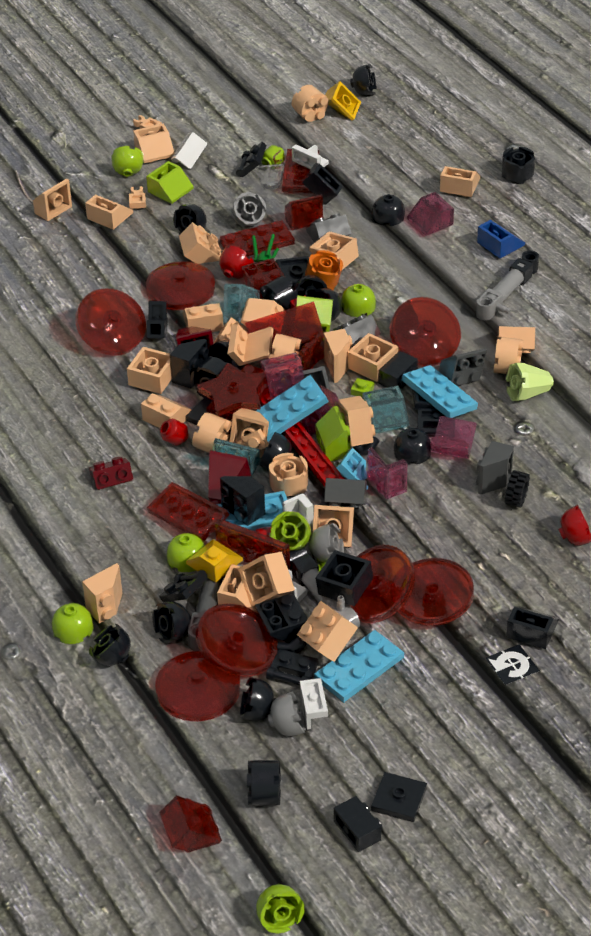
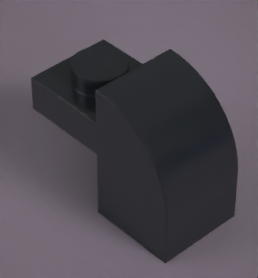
[147,300,168,338]

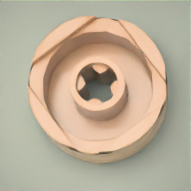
[292,85,329,122]
[267,334,302,374]
[494,336,523,374]
[192,412,232,453]
[269,453,308,497]

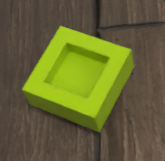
[351,378,374,399]

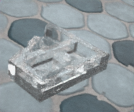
[254,164,285,190]

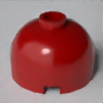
[219,245,254,279]
[558,505,591,546]

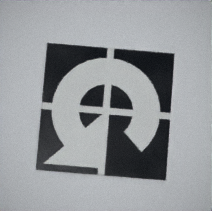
[485,644,540,685]

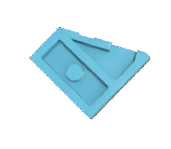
[336,448,368,490]

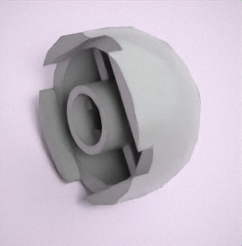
[232,192,266,227]
[308,523,344,563]
[268,691,306,736]

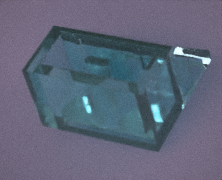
[223,284,260,325]
[363,386,409,433]
[214,438,260,477]

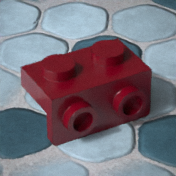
[88,457,133,489]

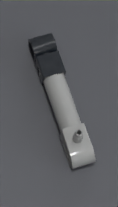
[476,250,539,320]
[282,547,360,628]

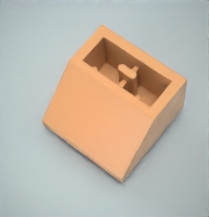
[133,123,174,163]
[440,166,480,197]
[85,194,133,230]
[179,223,221,264]
[217,564,259,619]

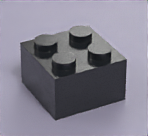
[315,550,373,606]

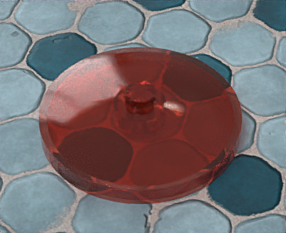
[146,261,215,310]
[75,288,146,355]
[390,297,461,366]
[350,545,415,623]
[392,558,474,626]
[196,604,277,677]
[155,651,241,721]

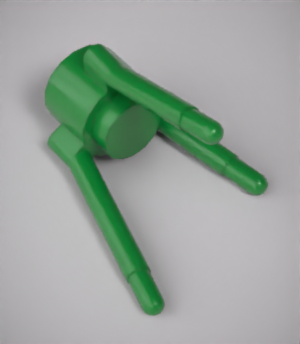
[252,234,279,269]

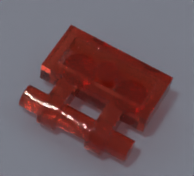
[298,331,324,372]

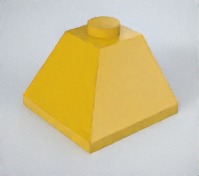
[325,81,361,121]
[186,539,243,583]

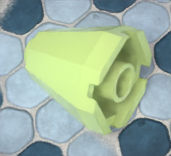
[506,363,554,401]

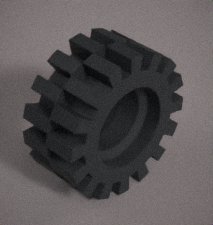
[504,470,530,508]

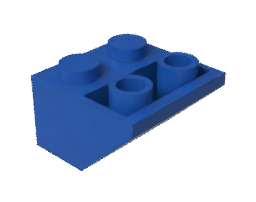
[477,220,525,258]

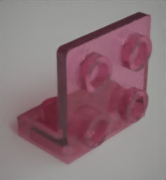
[260,352,304,400]
[430,416,477,459]
[367,448,408,499]

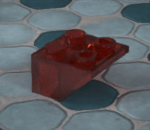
[285,194,323,231]
[241,258,285,299]
[159,795,222,852]

